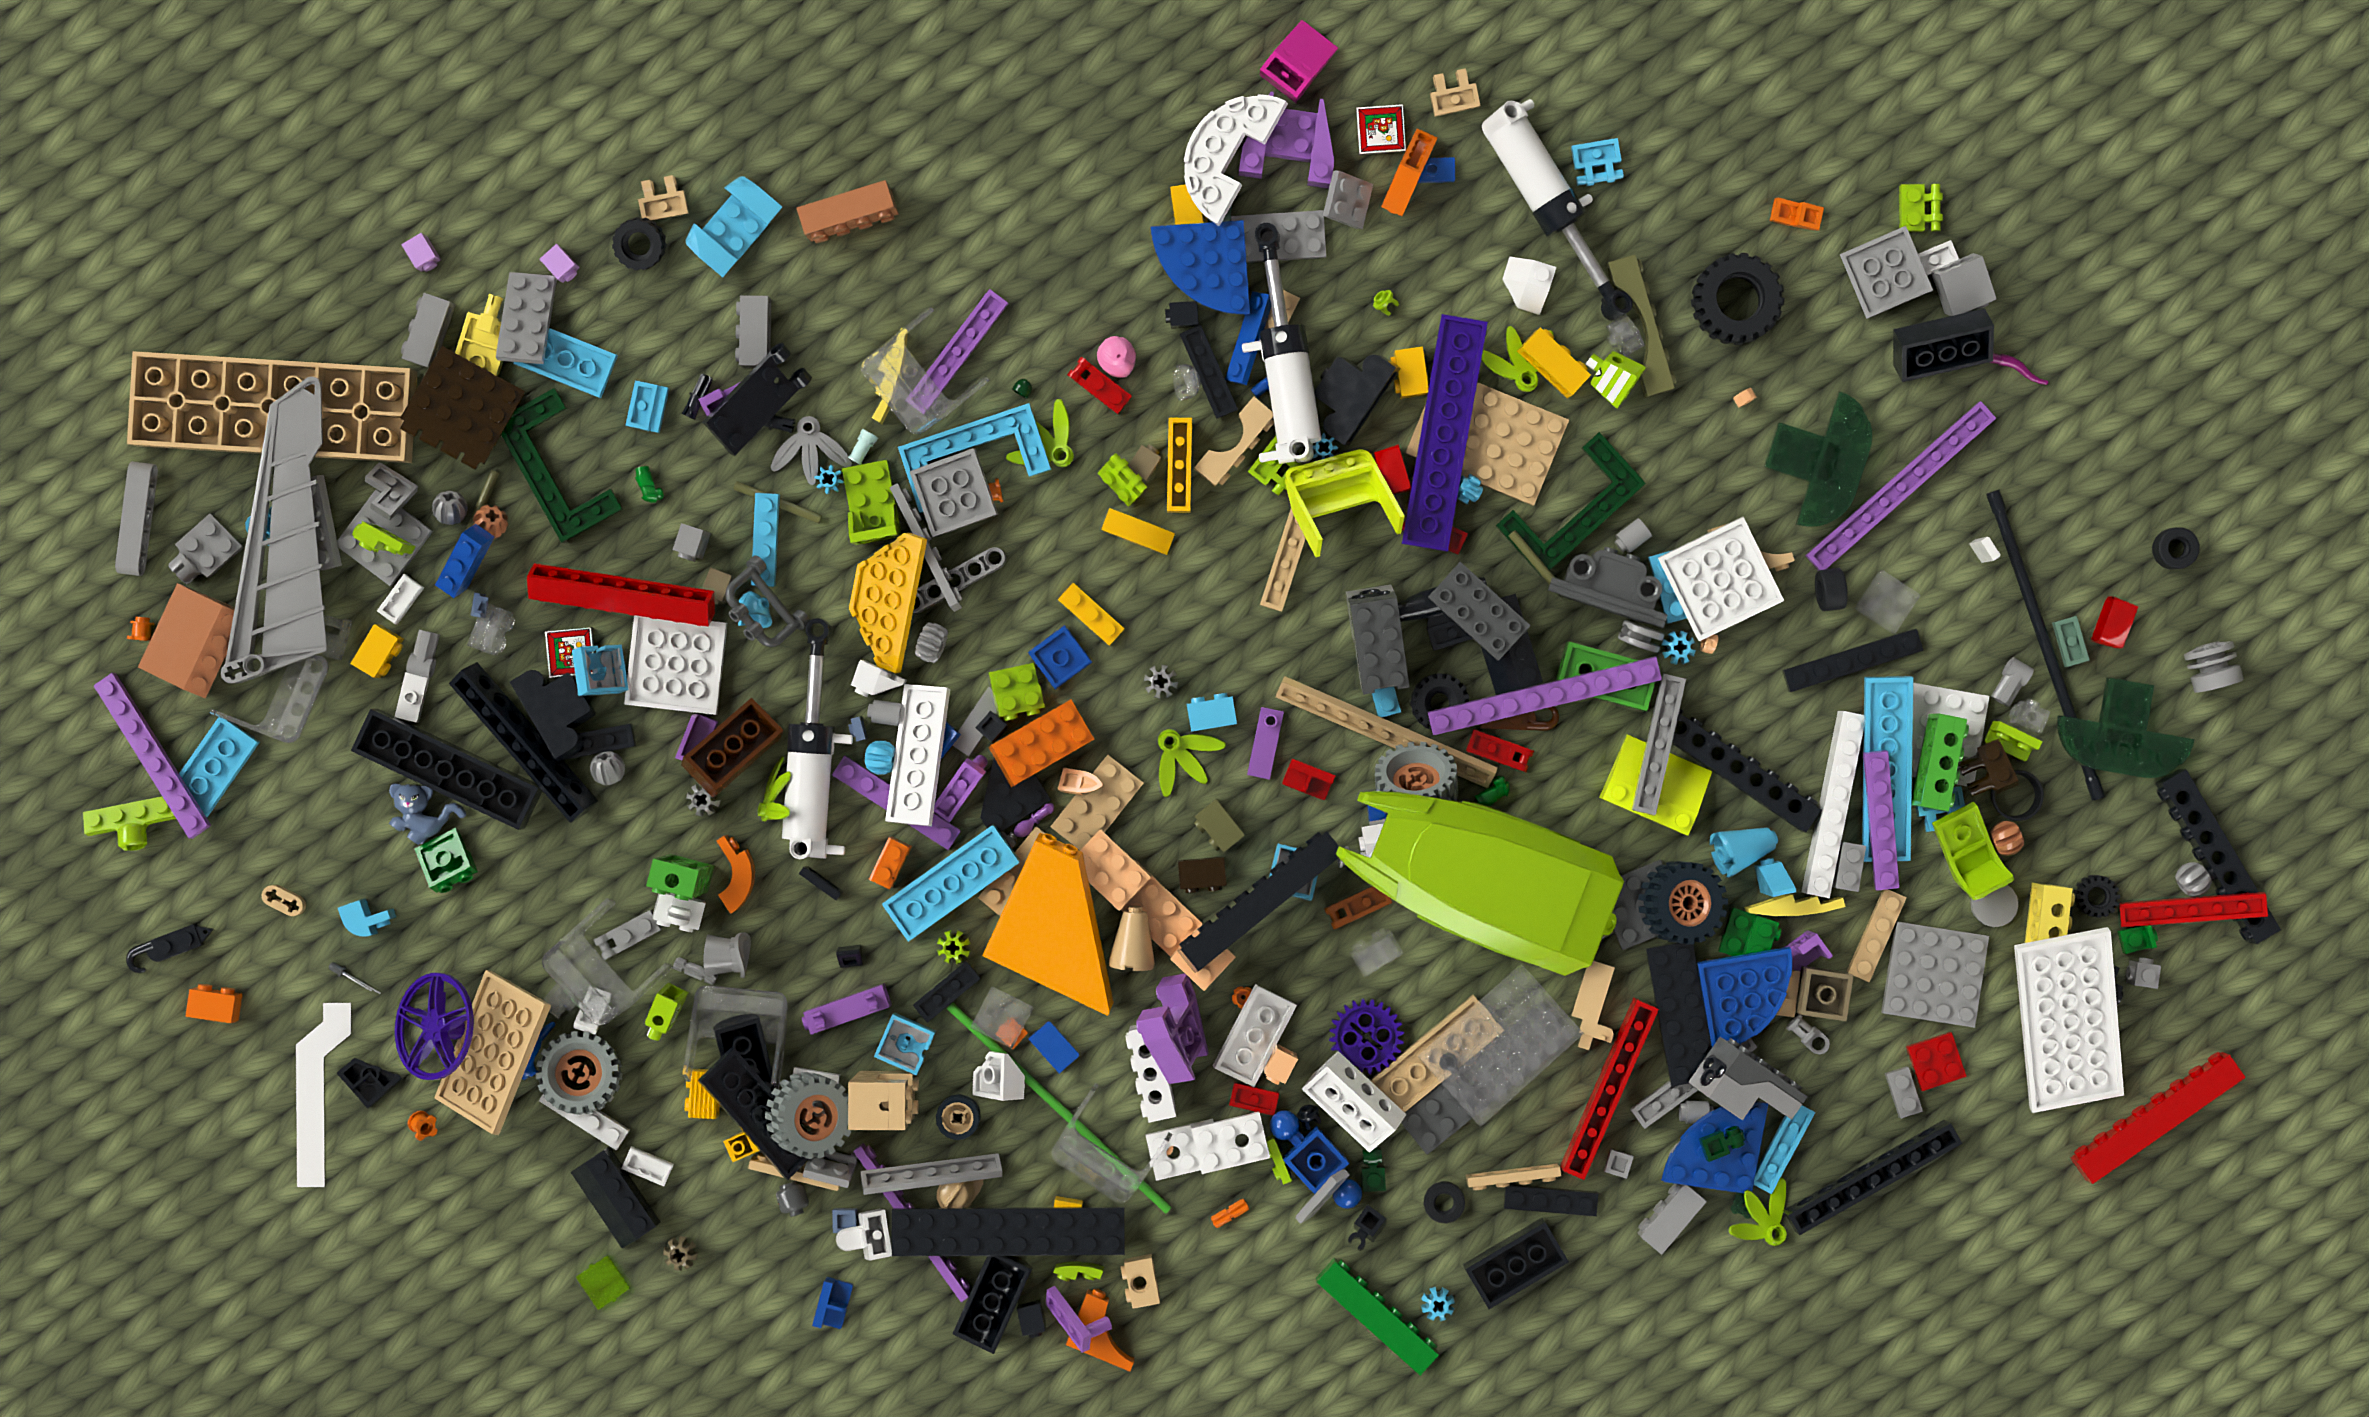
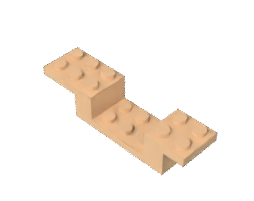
[1080,829,1236,991]

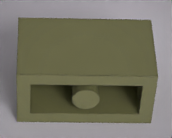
[1194,799,1245,853]

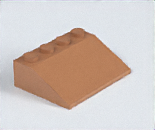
[138,583,235,699]

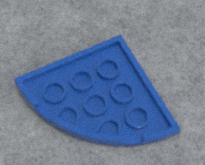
[1151,220,1250,314]
[1697,947,1792,1047]
[1661,1101,1768,1193]

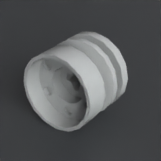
[2184,641,2244,693]

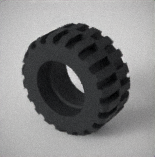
[1691,253,1785,345]

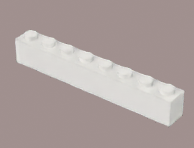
[1801,711,1864,898]

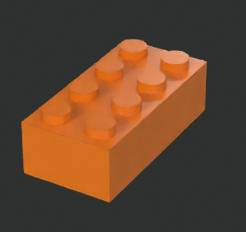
[988,699,1094,787]

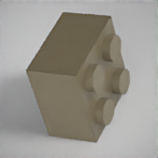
[1795,965,1854,1021]

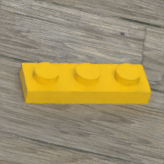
[1058,583,1125,646]

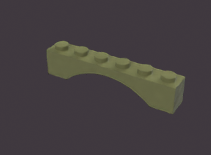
[1606,255,1676,398]

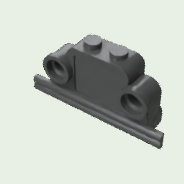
[1548,547,1667,628]

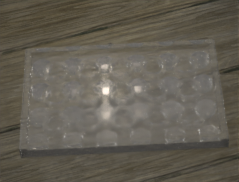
[1418,964,1584,1127]

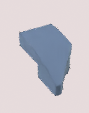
[470,592,489,618]

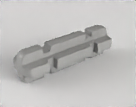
[673,957,718,985]

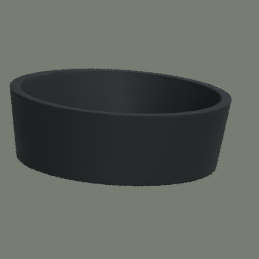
[1991,770,2044,821]

